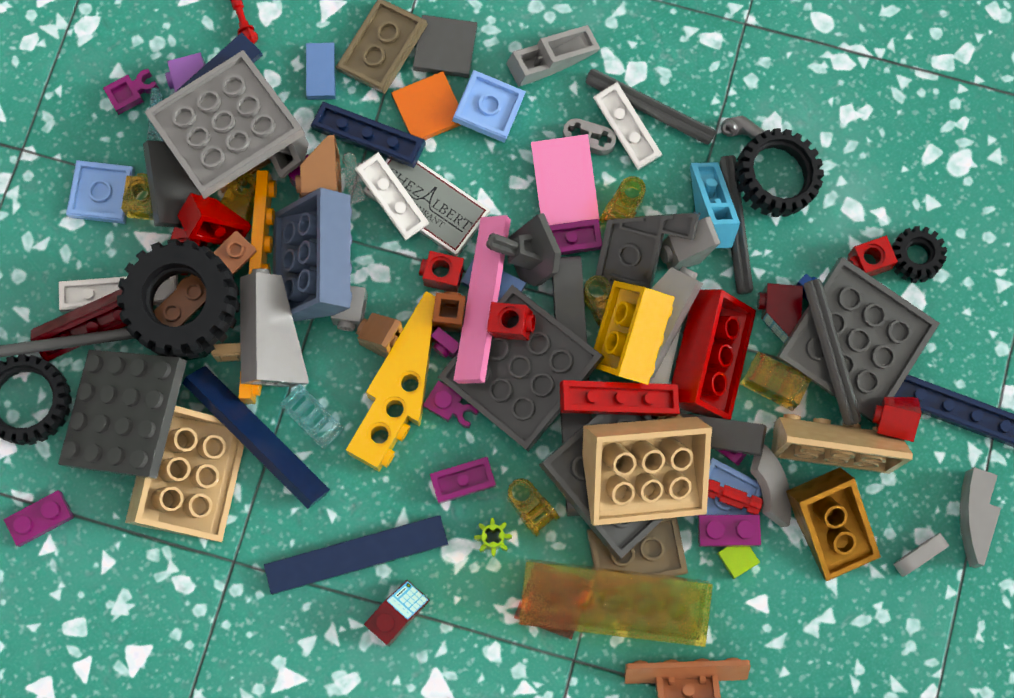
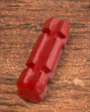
[708,479,763,515]

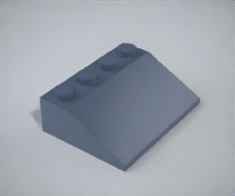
[273,187,352,322]

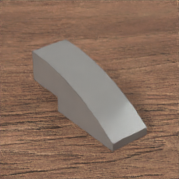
[506,25,600,87]
[960,467,1001,568]

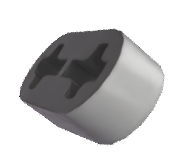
[563,118,616,156]
[893,533,949,577]

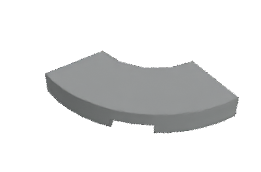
[750,444,791,527]

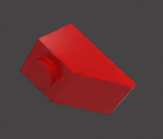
[177,193,252,245]
[872,397,922,442]

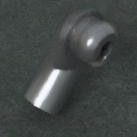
[721,116,764,139]

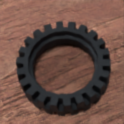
[734,128,824,217]
[0,354,72,445]

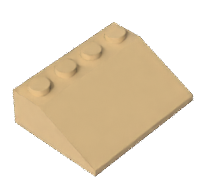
[125,406,244,542]
[771,414,913,474]
[582,417,712,526]

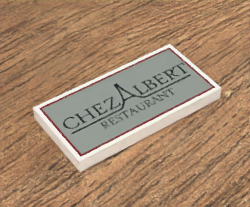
[363,158,490,257]

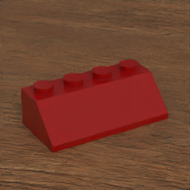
[671,289,756,420]

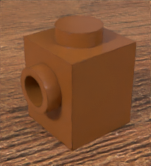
[432,291,466,333]

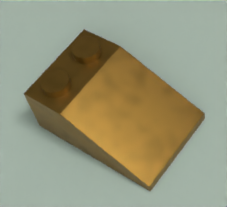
[786,467,881,581]

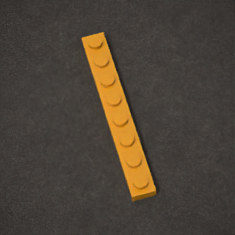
[238,170,277,404]

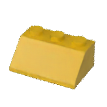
[594,280,675,385]

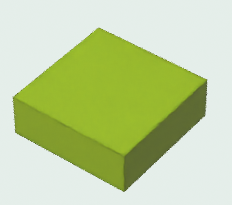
[717,547,760,579]

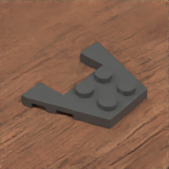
[595,212,700,289]

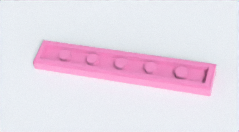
[453,215,511,384]

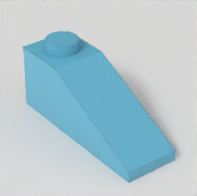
[690,162,740,248]

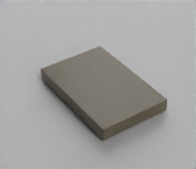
[336,0,428,94]
[587,517,688,591]

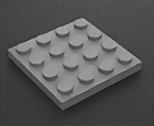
[144,50,305,199]

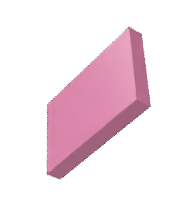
[531,134,600,225]

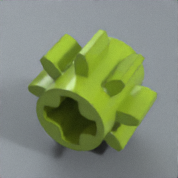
[474,518,512,557]

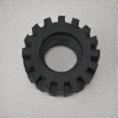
[892,226,947,283]

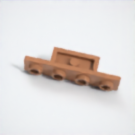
[154,231,257,327]
[624,658,750,698]

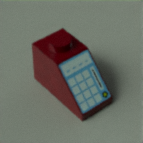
[757,283,803,343]
[364,580,430,647]

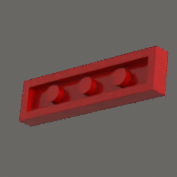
[559,380,680,416]

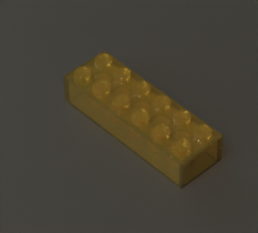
[518,558,713,647]

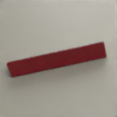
[30,289,127,361]

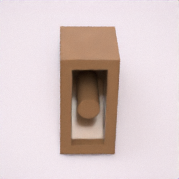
[356,313,403,359]

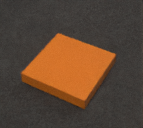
[391,71,461,140]

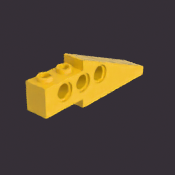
[346,291,436,472]

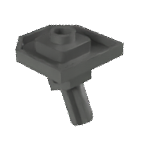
[486,213,561,286]

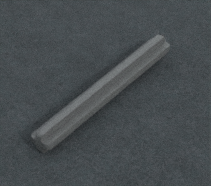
[586,69,715,145]
[720,155,753,294]
[804,279,861,426]

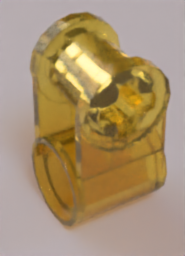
[220,172,256,223]
[599,176,646,224]
[583,275,612,328]
[507,478,560,537]

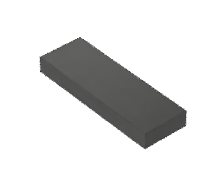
[680,413,767,456]

